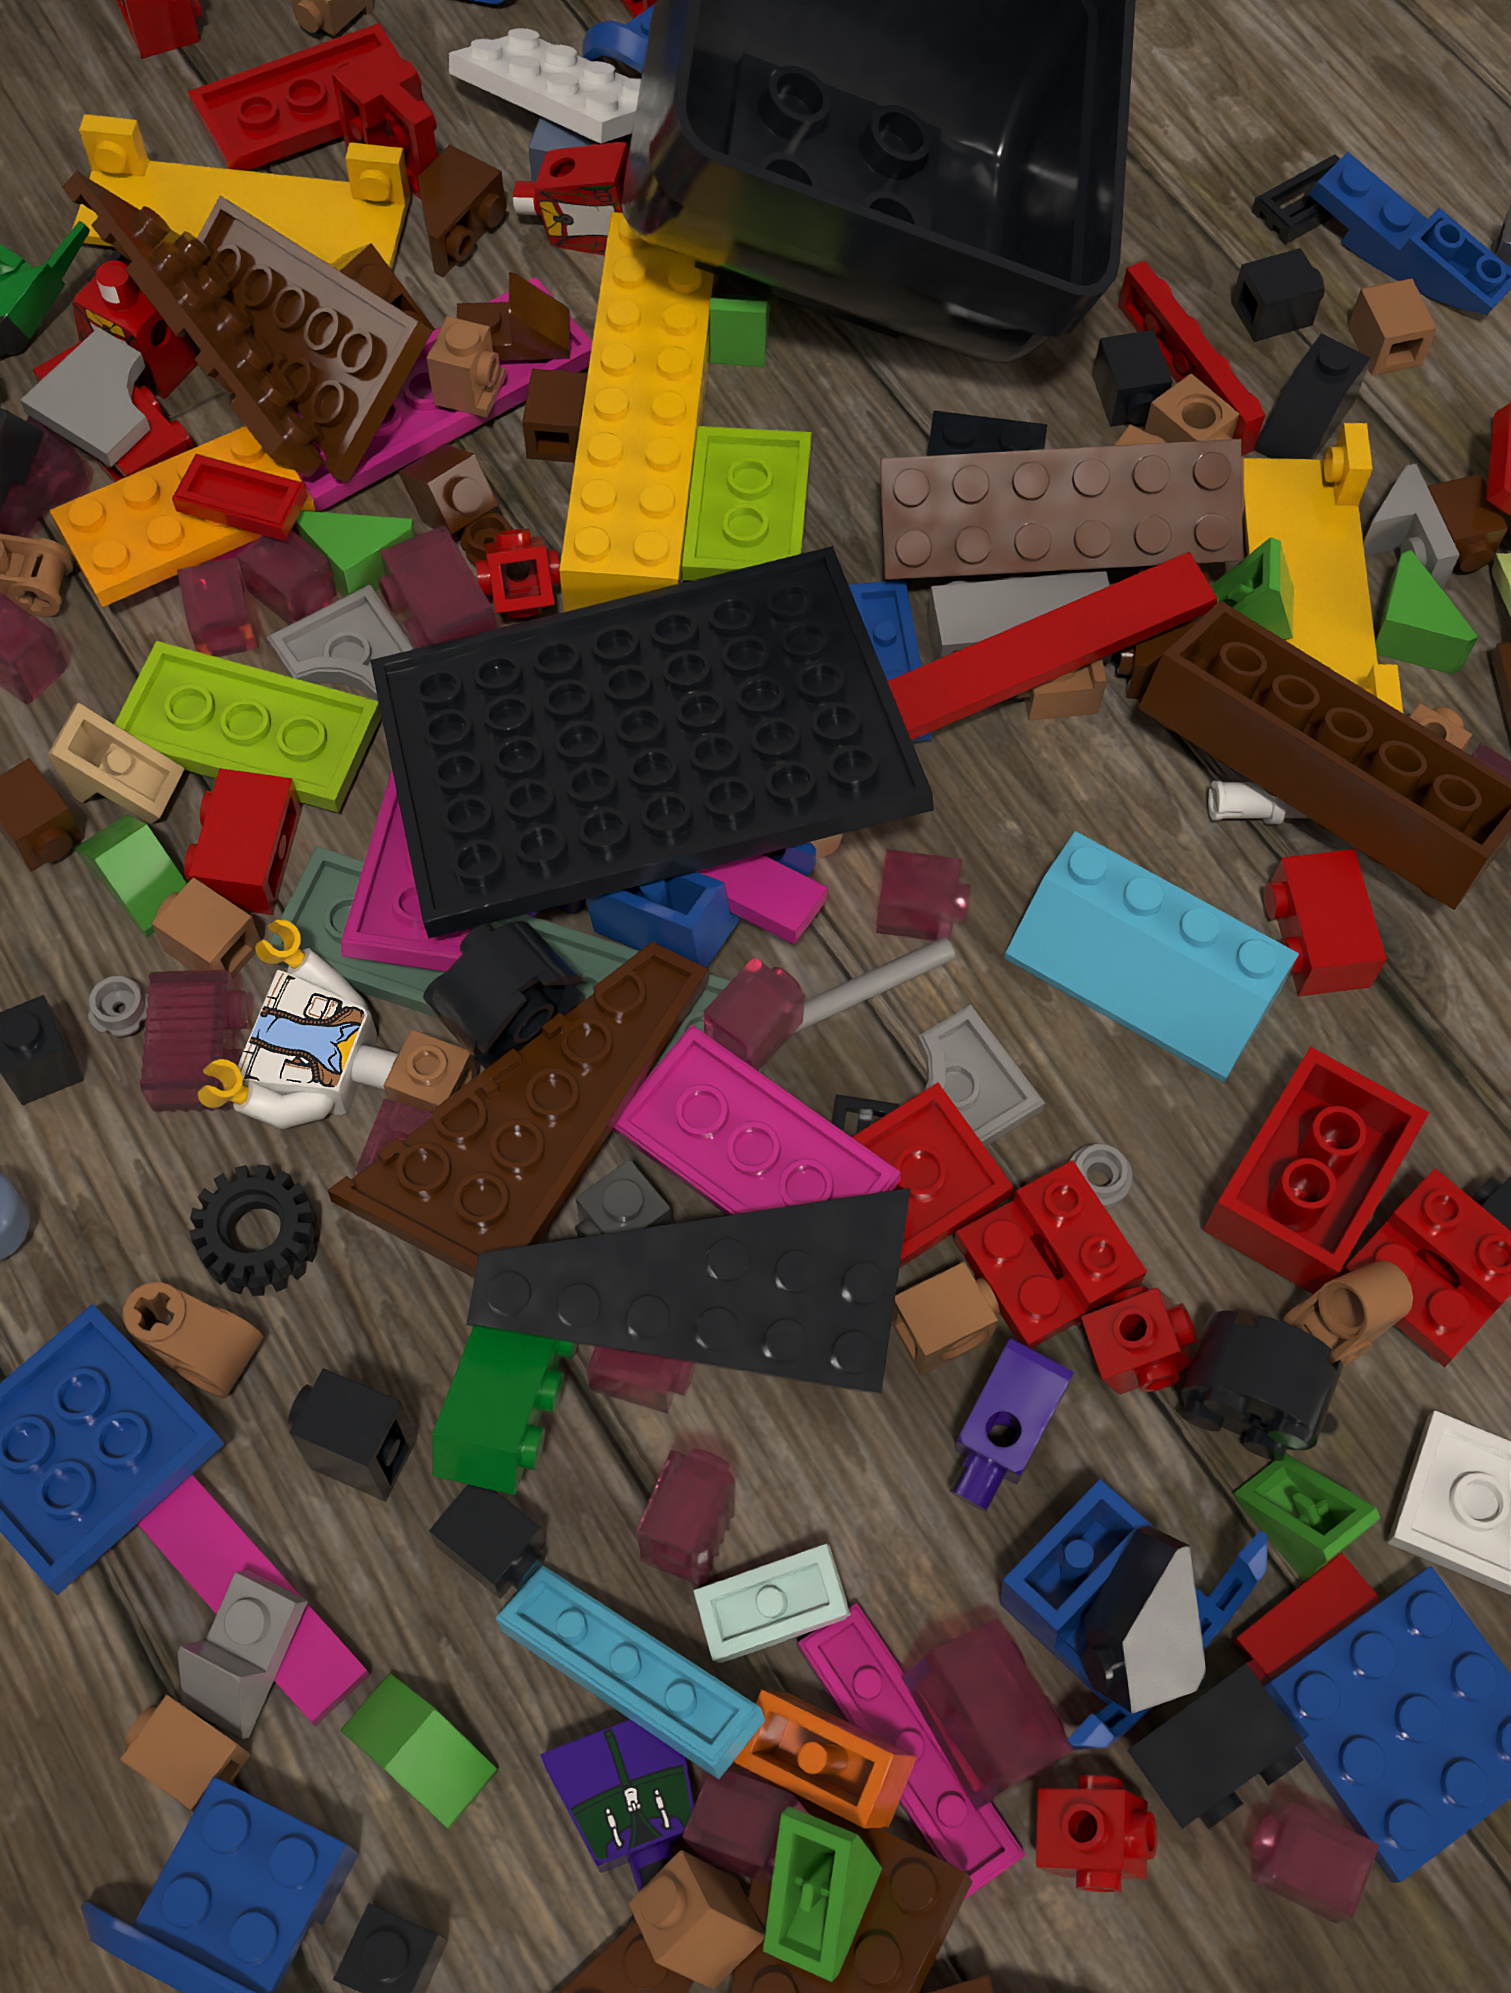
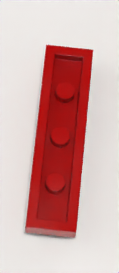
[1118,260,1266,456]

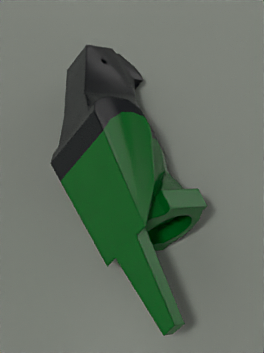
[0,221,90,356]

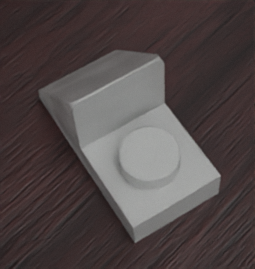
[1363,464,1460,589]
[178,1570,308,1739]

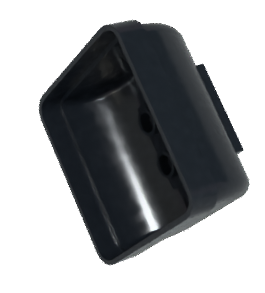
[621,0,1136,363]

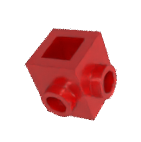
[475,529,561,618]
[1081,1287,1198,1395]
[1036,1776,1157,1893]

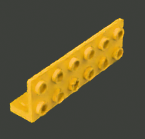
[72,114,411,270]
[1243,423,1404,714]

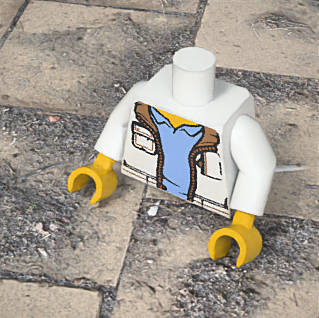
[198,920,399,1129]

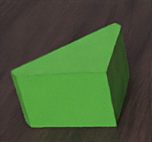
[710,293,771,367]
[295,511,419,597]
[1211,537,1294,639]
[1375,550,1478,674]
[74,814,187,937]
[1234,1453,1381,1583]
[340,1673,498,1830]
[763,1806,882,1982]

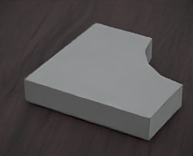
[20,327,150,467]
[266,585,415,701]
[917,1005,1045,1147]

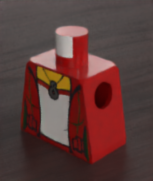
[513,142,629,256]
[72,261,198,400]

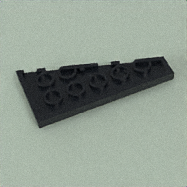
[466,1188,911,1394]

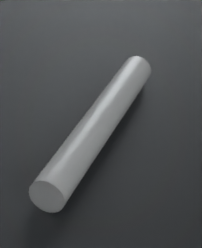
[780,937,955,1036]

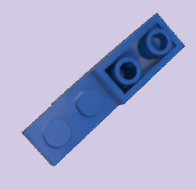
[1309,152,1511,315]

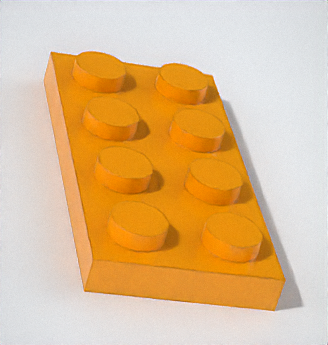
[49,426,316,608]

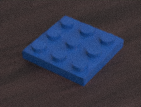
[0,1304,224,1596]
[1269,1566,1511,1883]

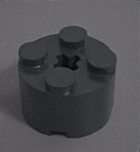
[423,921,583,1069]
[1181,1310,1343,1461]

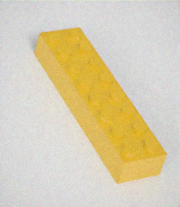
[560,212,719,612]

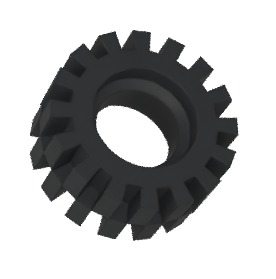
[189,1164,320,1296]

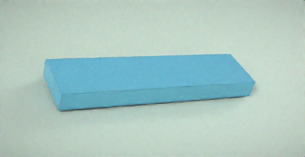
[495,1565,766,1780]

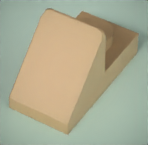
[47,703,185,824]

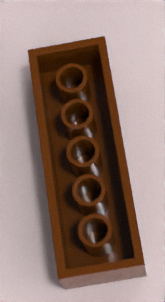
[880,439,1243,580]
[1138,600,1511,910]

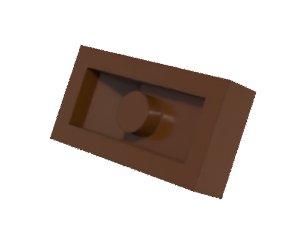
[457,272,570,361]

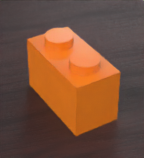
[733,1690,918,1828]

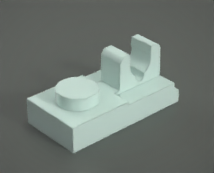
[693,1544,851,1663]

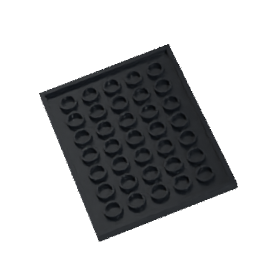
[370,546,934,939]

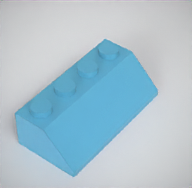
[1004,831,1299,1083]

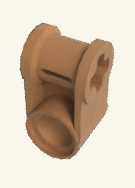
[0,534,75,617]
[1283,1260,1413,1368]
[123,1282,263,1398]

